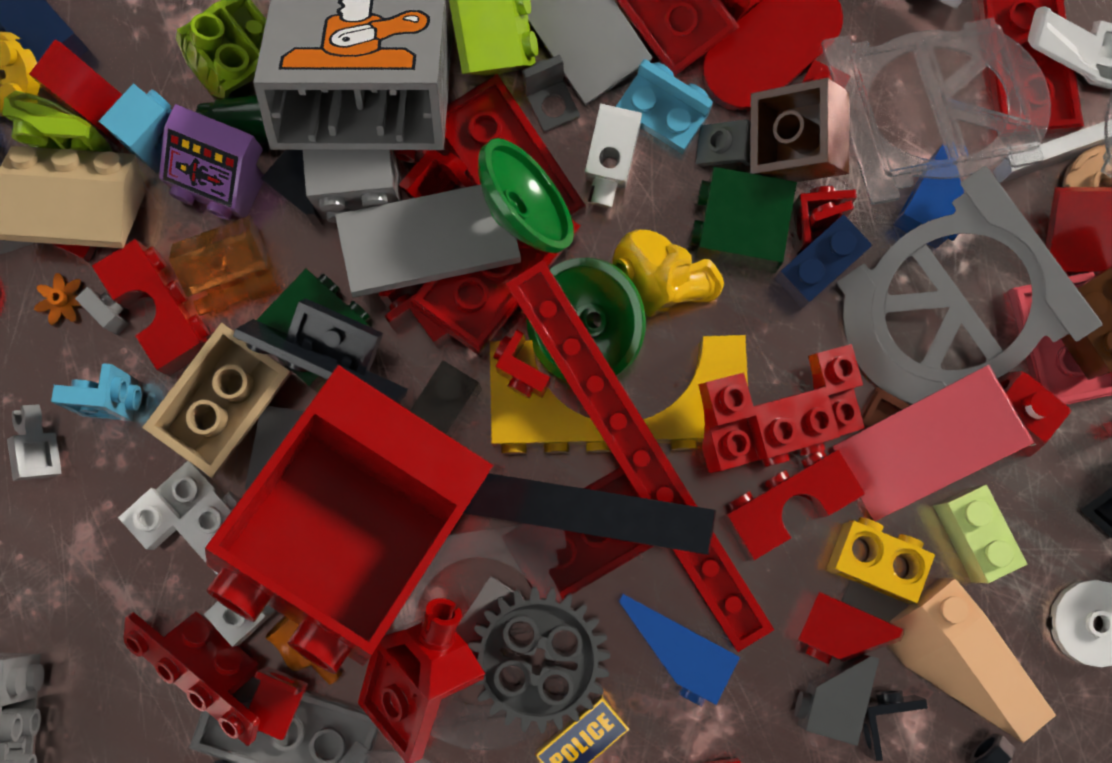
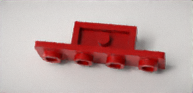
[123,611,260,746]

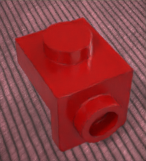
[398,150,474,199]
[384,294,451,349]
[493,329,550,399]

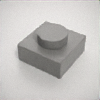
[75,287,129,335]

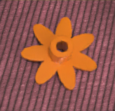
[34,273,82,326]

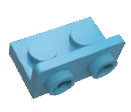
[616,59,713,154]
[51,364,142,421]

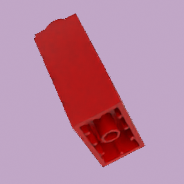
[205,365,494,674]

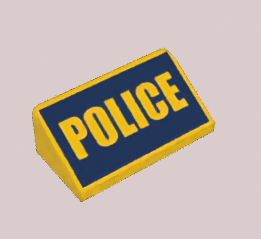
[535,695,629,763]

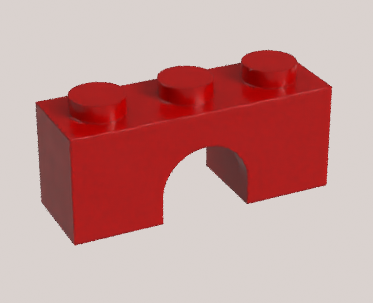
[92,239,210,377]
[722,450,865,561]

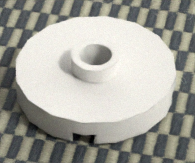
[1050,580,1112,668]

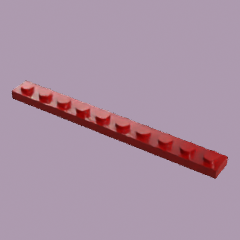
[506,260,775,652]

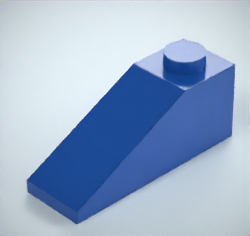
[617,593,740,707]

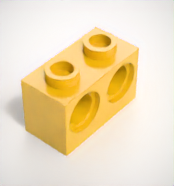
[826,517,935,604]

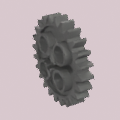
[468,586,610,733]

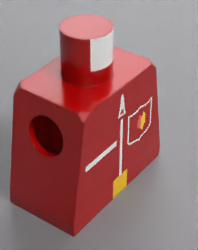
[997,371,1071,457]

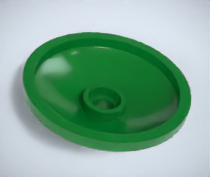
[478,138,574,253]
[527,257,646,381]

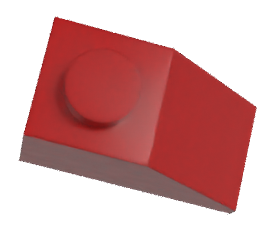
[798,592,904,665]

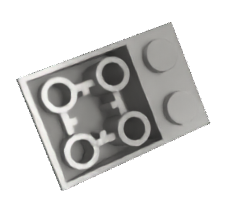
[0,653,44,763]

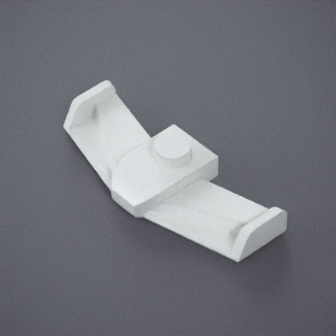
[1028,6,1112,89]

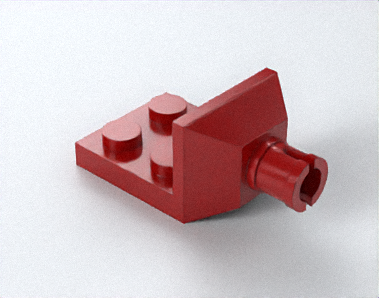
[358,598,485,763]

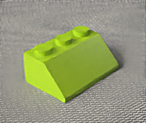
[449,0,538,76]

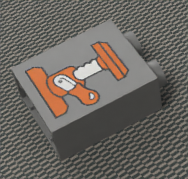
[253,0,453,150]

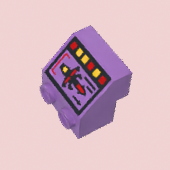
[159,104,264,220]

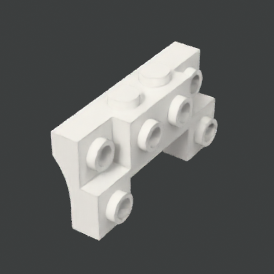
[118,461,277,647]

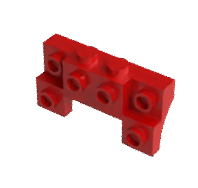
[698,344,865,473]

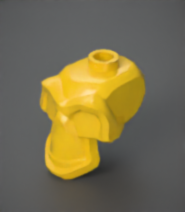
[612,229,724,317]

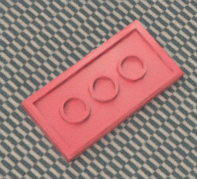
[832,364,1034,521]

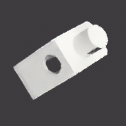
[585,103,642,208]

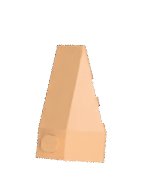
[887,578,1056,743]

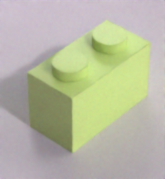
[933,484,1028,583]

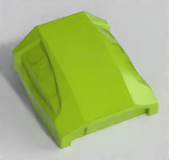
[176,0,266,99]
[2,91,112,152]

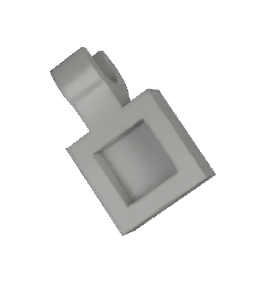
[7,404,62,481]

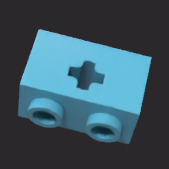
[99,83,172,174]

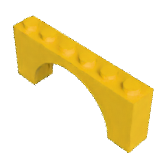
[490,335,748,455]

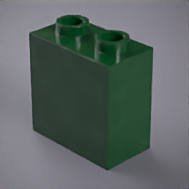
[690,167,797,273]
[257,268,371,393]

